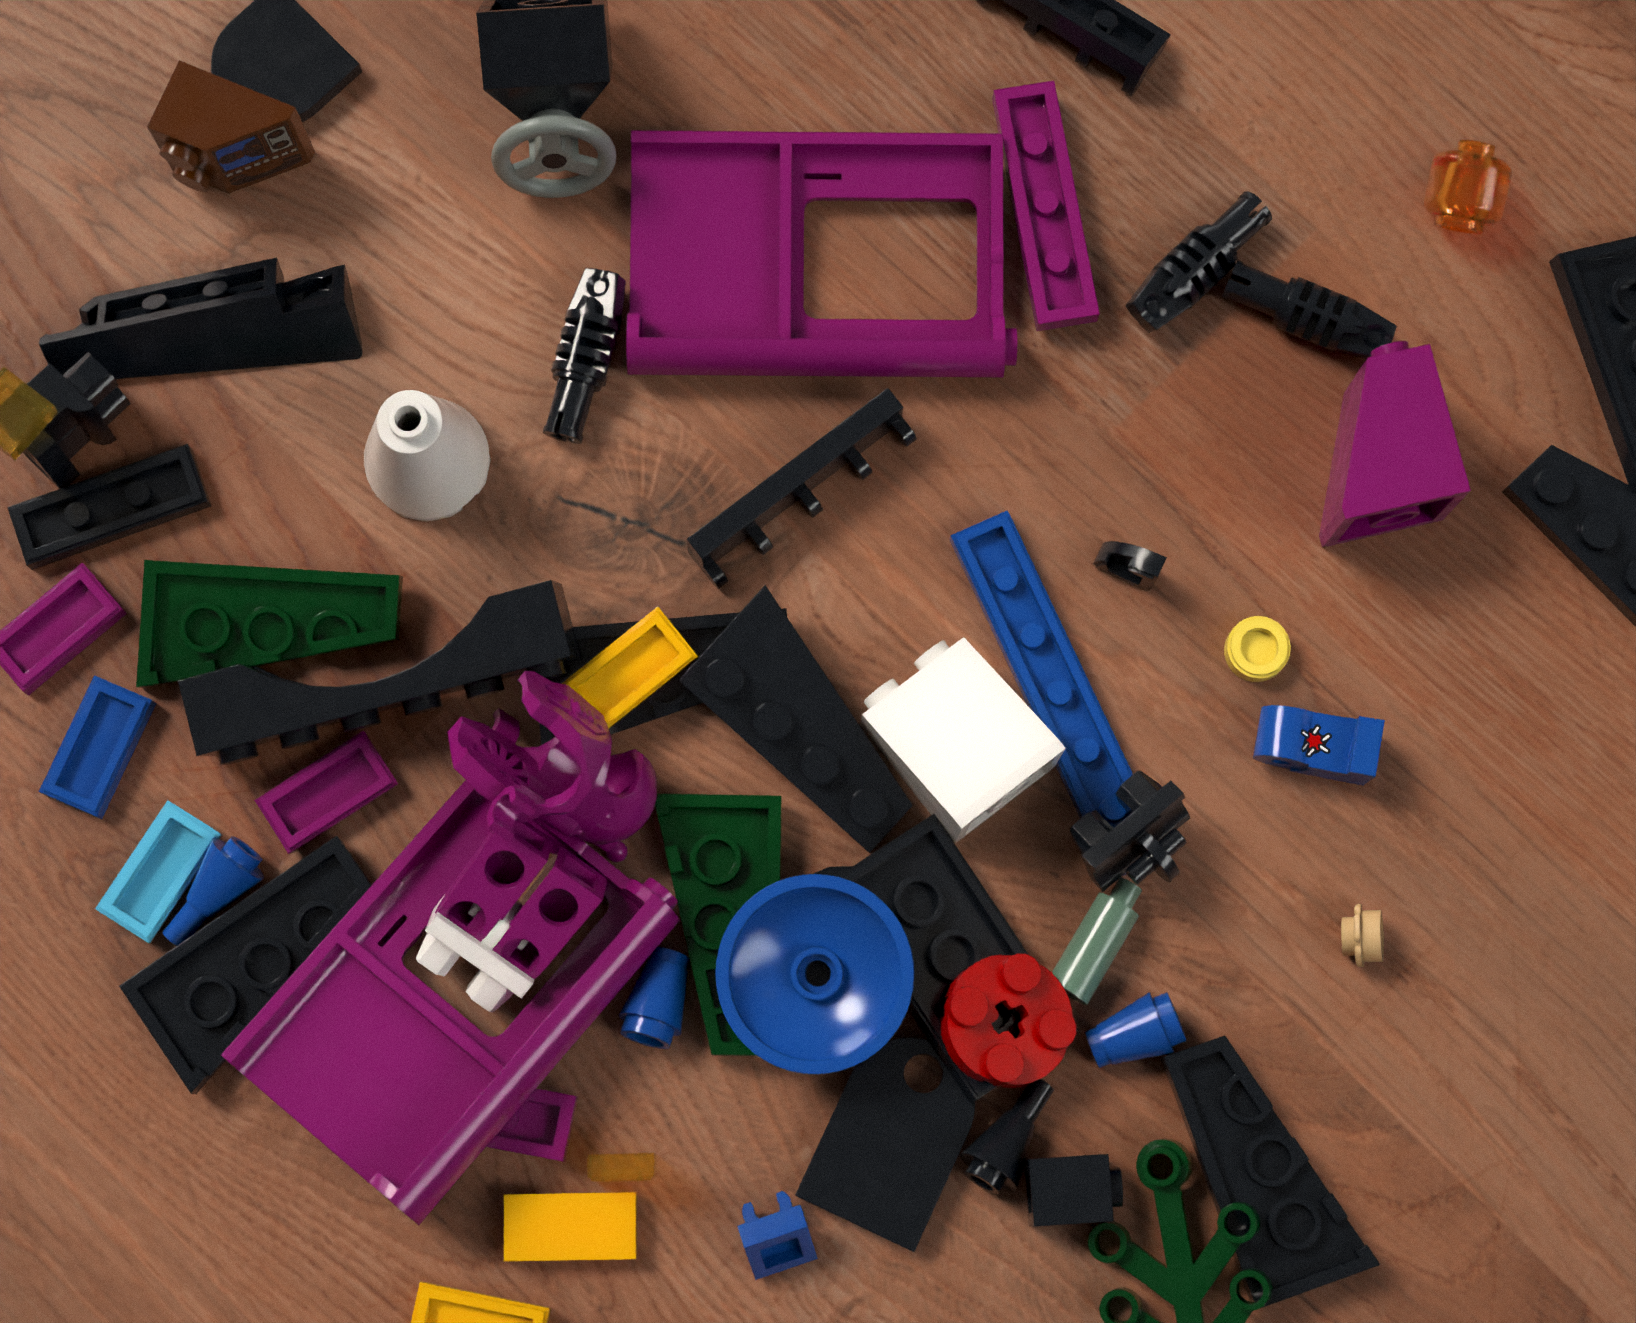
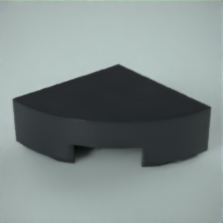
[1093,541,1167,591]

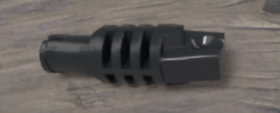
[1125,191,1272,333]
[1222,260,1397,359]
[543,268,626,444]

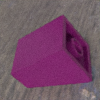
[1319,341,1471,548]

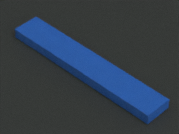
[950,510,1133,877]

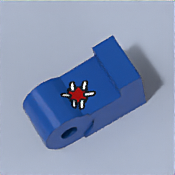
[1253,705,1385,786]

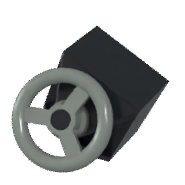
[476,0,616,198]

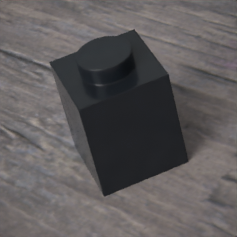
[1024,1154,1123,1227]

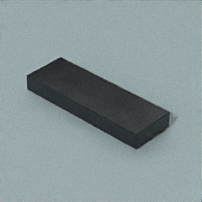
[7,444,212,570]

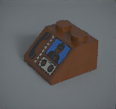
[147,60,315,194]

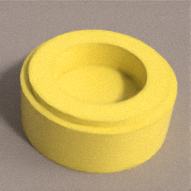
[1224,616,1291,682]

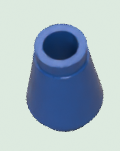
[619,947,690,1049]
[1085,992,1187,1068]

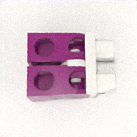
[416,818,608,1013]

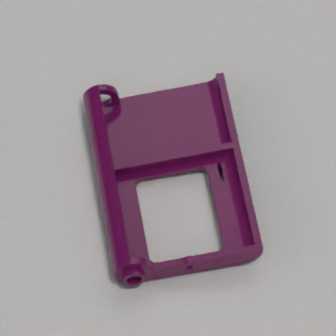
[626,130,1017,378]
[221,780,680,1226]

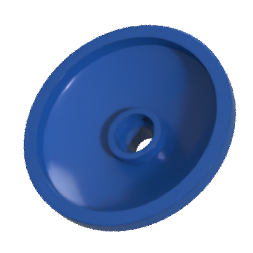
[715,874,915,1074]

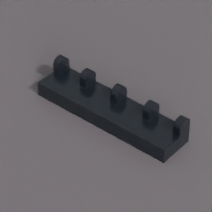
[976,0,1171,97]
[686,388,917,589]

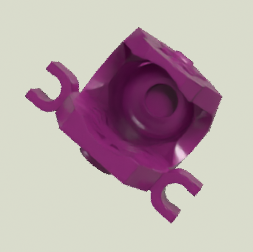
[447,671,658,863]

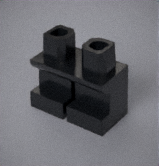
[0,352,131,489]

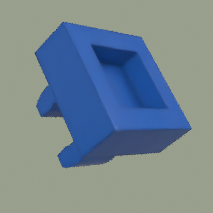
[737,1191,818,1280]

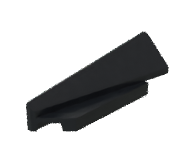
[39,257,363,379]

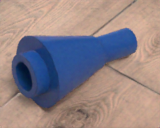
[162,836,264,946]

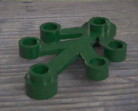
[1088,1138,1272,1323]

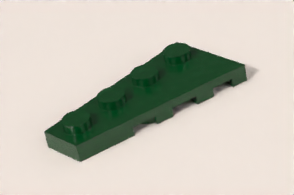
[136,560,403,688]
[655,794,782,1057]

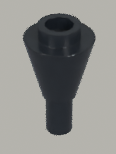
[960,1079,1054,1195]

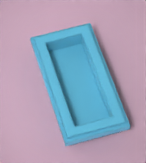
[95,800,222,944]

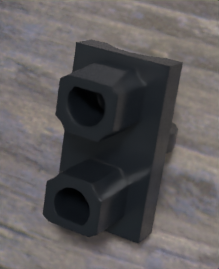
[1070,771,1190,892]

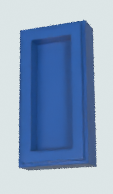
[39,675,157,819]

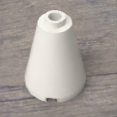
[364,390,491,522]

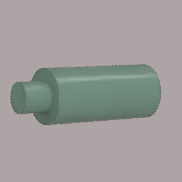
[1052,877,1142,1006]

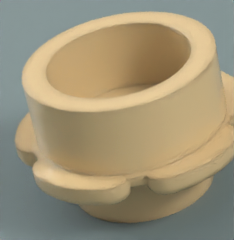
[1341,904,1384,967]

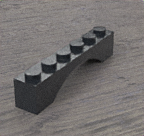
[178,580,581,765]

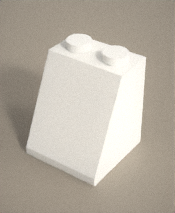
[860,637,1066,844]

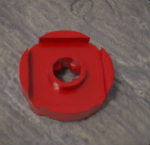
[941,953,1076,1088]

